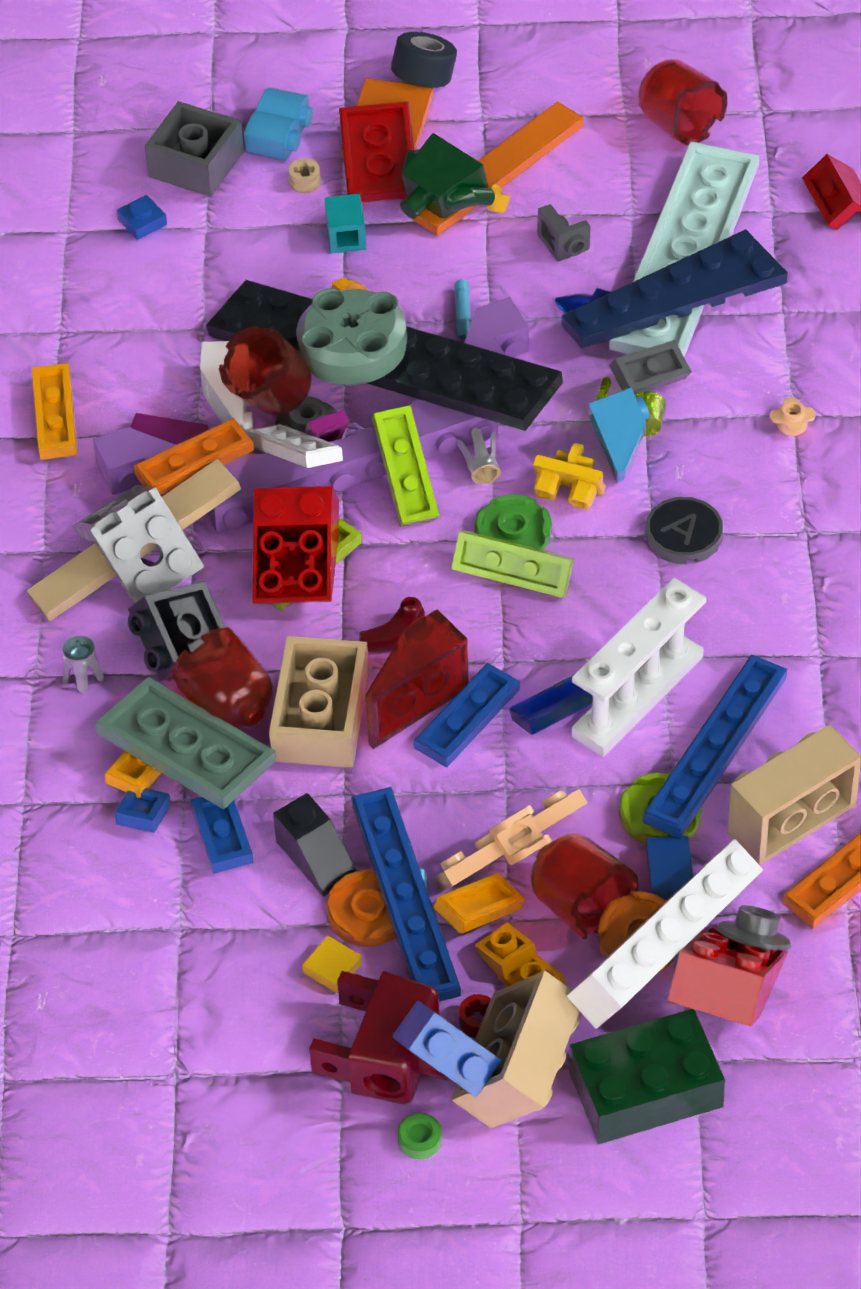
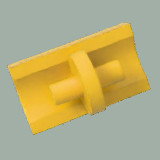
[533,442,606,510]

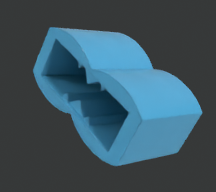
[244,87,313,161]

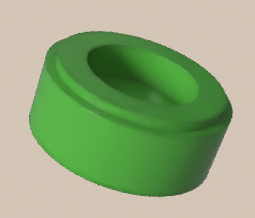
[397,1113,442,1159]

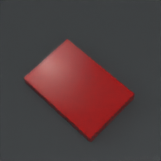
[339,101,414,202]

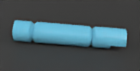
[454,279,471,340]

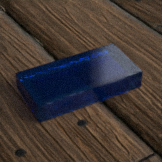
[509,674,593,735]

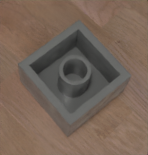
[145,101,244,197]

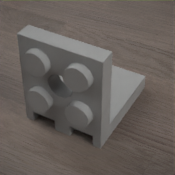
[72,485,205,604]

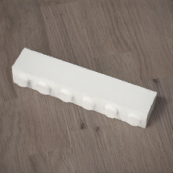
[567,839,763,1029]

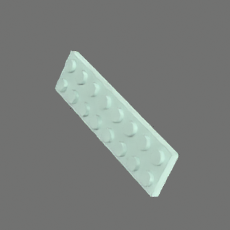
[609,142,759,357]

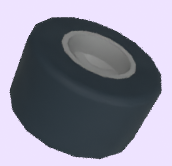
[391,31,457,88]

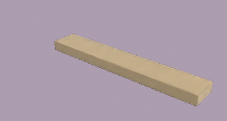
[26,459,241,622]

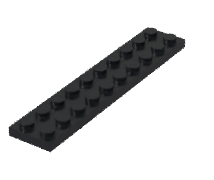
[206,280,563,431]

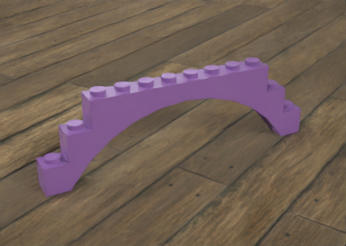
[93,297,529,534]

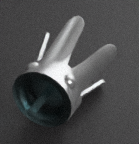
[63,636,105,694]

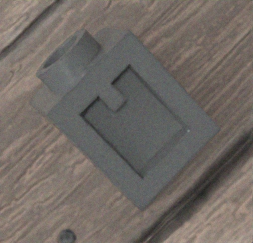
[537,204,591,262]

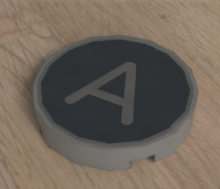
[646,497,723,564]

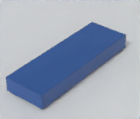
[414,662,520,768]

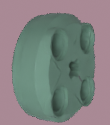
[296,288,407,385]

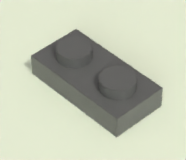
[609,340,692,395]

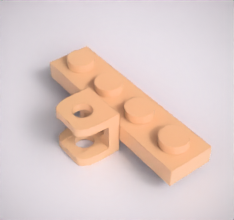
[433,789,587,892]

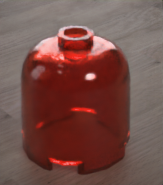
[638,59,728,146]
[219,326,312,415]
[171,627,273,729]
[530,834,639,939]

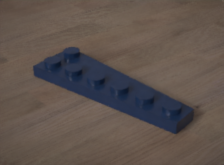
[561,229,788,348]

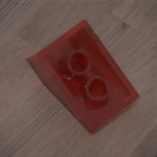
[365,609,469,749]

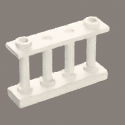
[572,578,706,757]

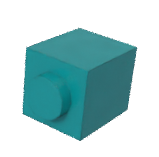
[324,194,366,254]

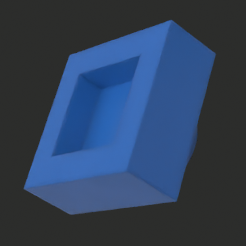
[117,195,167,240]
[115,788,171,833]

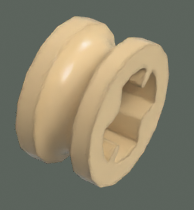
[288,158,321,193]

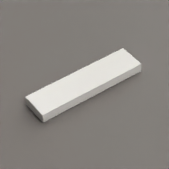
[246,424,343,468]

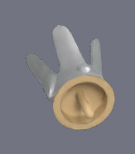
[456,428,501,484]

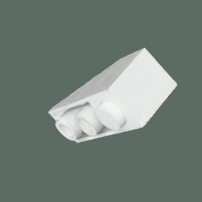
[200,341,256,432]

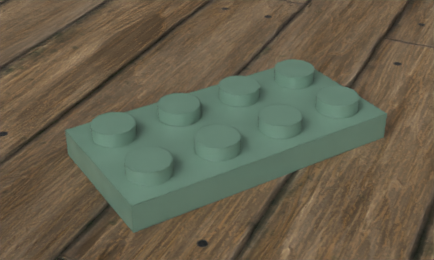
[96,677,276,810]

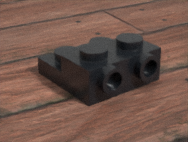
[128,581,237,681]

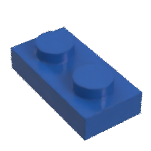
[191,797,253,874]

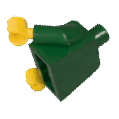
[400,133,511,219]

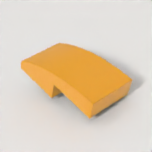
[475,922,566,987]

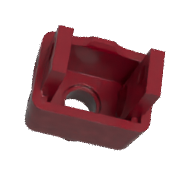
[309,970,461,1104]

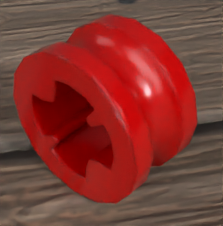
[459,994,491,1038]

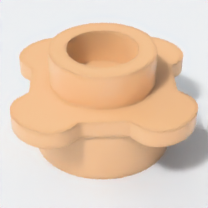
[770,397,816,436]

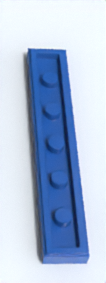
[643,654,788,839]
[351,787,461,1002]

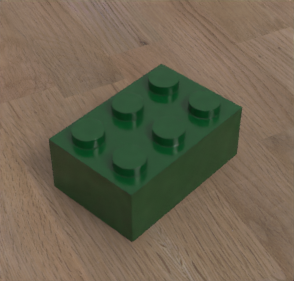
[569,1009,725,1145]

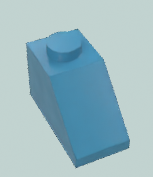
[588,387,650,483]

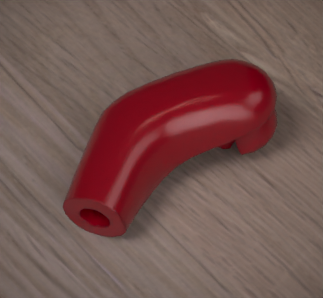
[359,597,425,652]

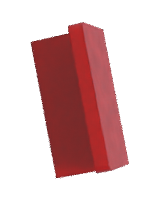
[802,154,861,230]

